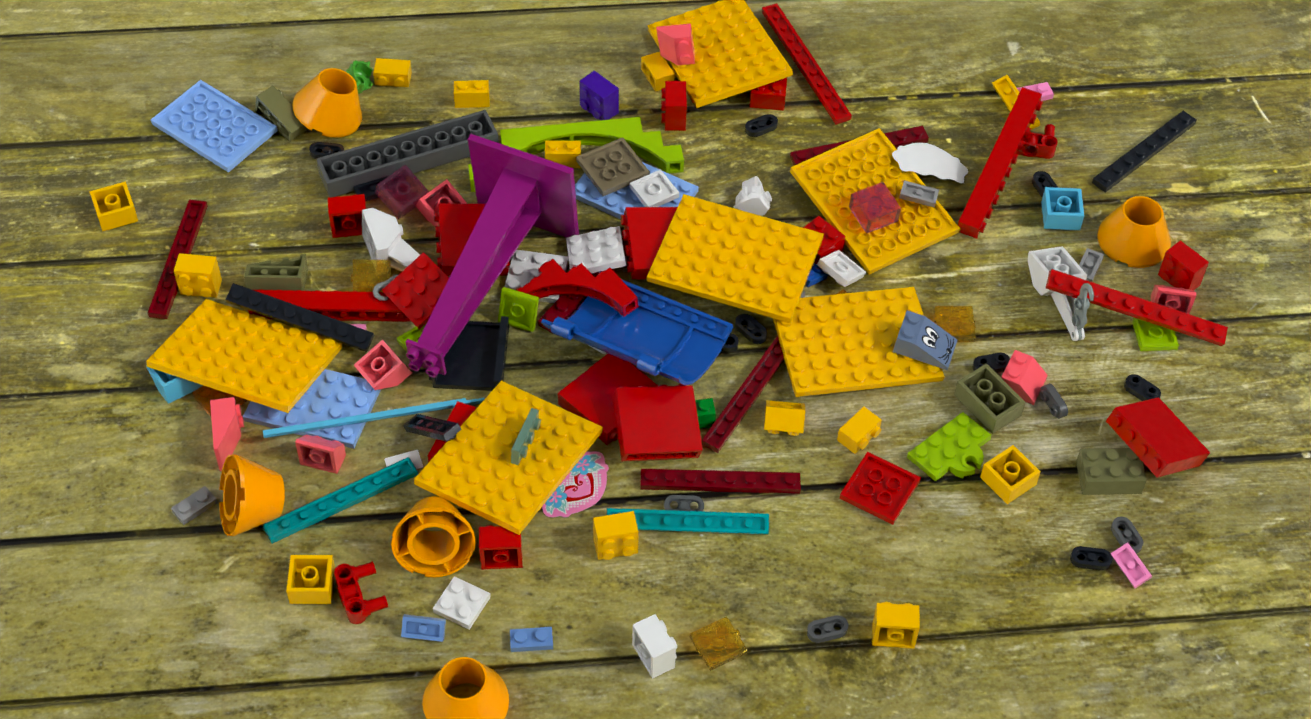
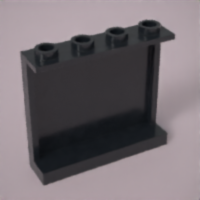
[429,316,510,391]

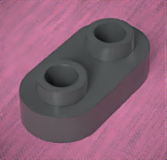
[1039,383,1068,419]
[664,495,704,511]
[1111,517,1143,554]
[807,615,848,643]

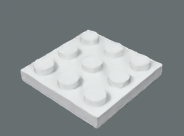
[566,226,626,273]
[505,250,569,303]

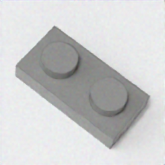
[899,180,939,208]
[1079,248,1104,282]
[171,486,218,525]

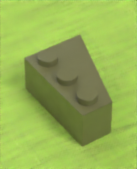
[254,85,307,142]
[244,254,308,291]

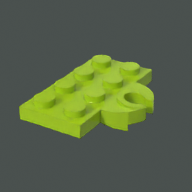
[907,412,991,481]

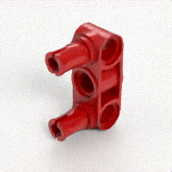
[1017,124,1058,159]
[334,561,389,624]

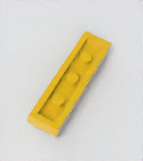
[992,75,1040,130]

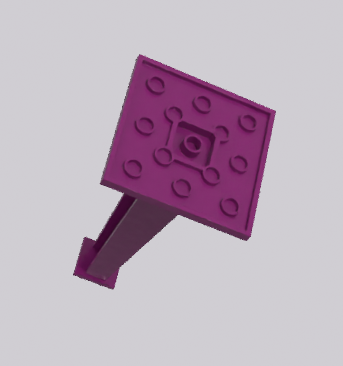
[406,134,579,378]

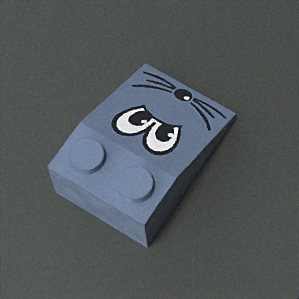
[893,310,957,370]

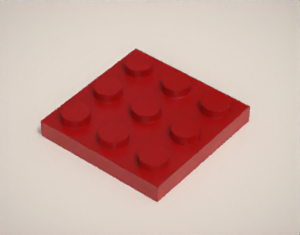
[382,252,449,330]
[839,451,921,525]

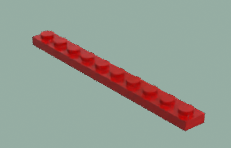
[762,3,852,125]
[1046,269,1228,346]

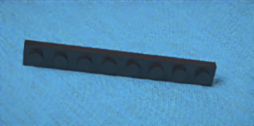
[1092,110,1197,193]
[225,283,374,352]

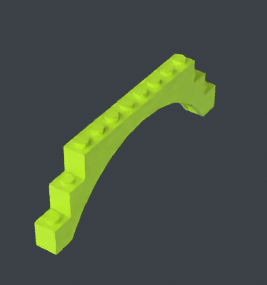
[468,117,684,192]

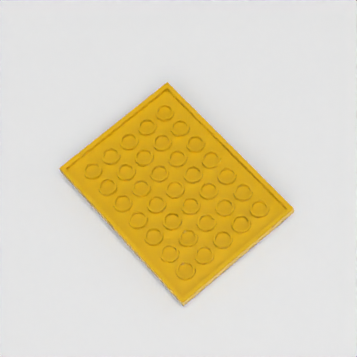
[647,0,793,108]
[790,128,960,275]
[647,194,824,323]
[773,287,945,397]
[146,299,342,413]
[414,381,603,535]

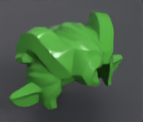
[346,60,373,94]

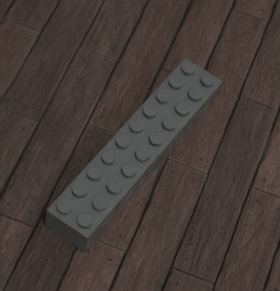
[316,110,499,197]

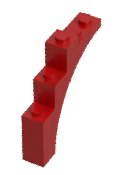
[516,259,639,317]

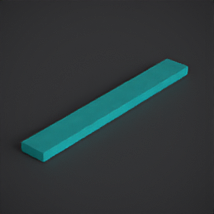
[263,457,418,544]
[607,508,769,534]

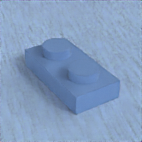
[401,614,446,642]
[510,627,553,652]

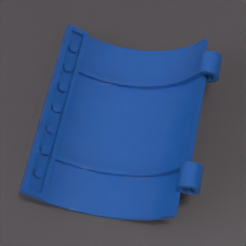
[541,271,733,385]

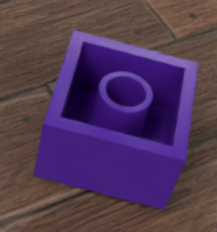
[579,70,619,120]

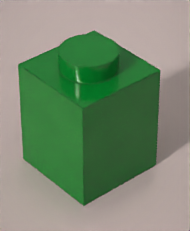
[695,398,716,429]

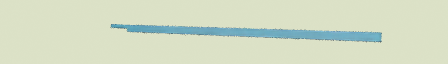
[263,398,485,438]

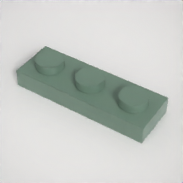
[511,408,541,465]

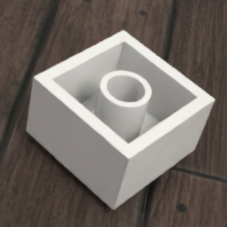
[632,614,677,679]

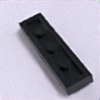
[403,414,462,442]

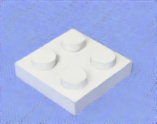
[630,169,679,207]
[817,250,866,287]
[433,576,490,630]

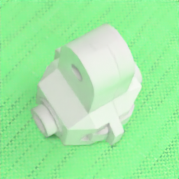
[733,176,772,216]

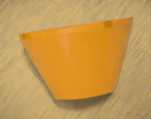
[292,68,362,137]
[1097,196,1171,268]
[219,454,285,536]
[391,496,475,577]
[423,657,509,719]

